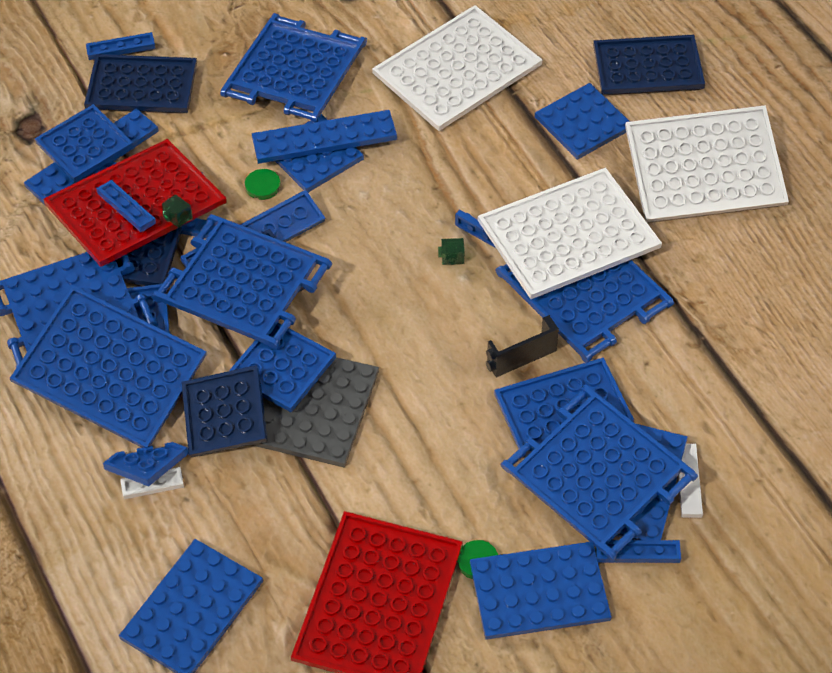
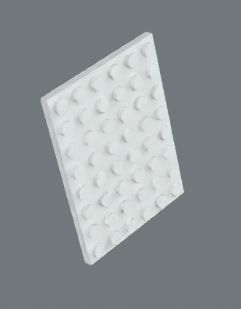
[372,5,542,131]
[625,105,789,222]
[478,168,662,299]

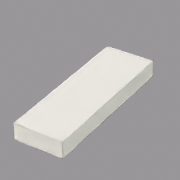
[120,467,184,500]

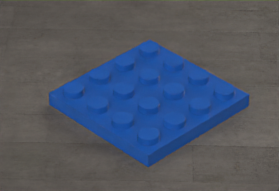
[535,83,630,160]
[35,104,134,183]
[275,114,364,193]
[229,323,336,413]

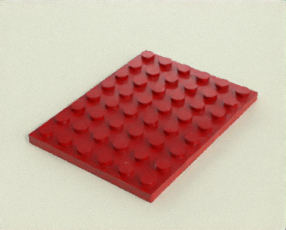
[43,139,227,267]
[291,511,463,673]

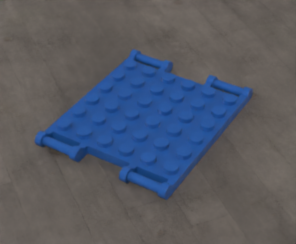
[220,13,367,122]
[151,214,333,350]
[0,252,158,368]
[495,260,674,363]
[500,385,698,561]

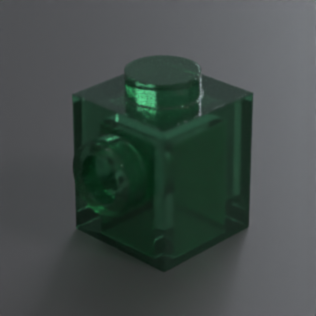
[162,194,192,228]
[438,238,465,265]

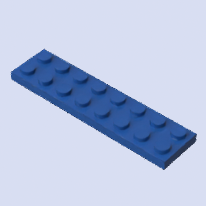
[24,109,159,207]
[251,110,397,164]
[180,190,325,267]

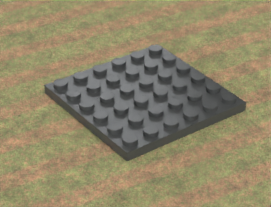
[252,357,379,468]

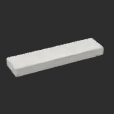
[678,444,703,518]

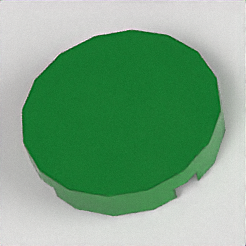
[245,169,281,200]
[458,540,498,579]

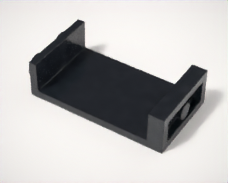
[486,315,559,378]

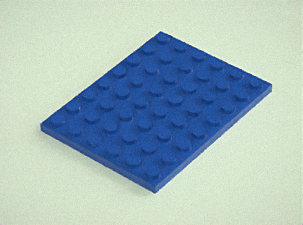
[10,285,207,448]

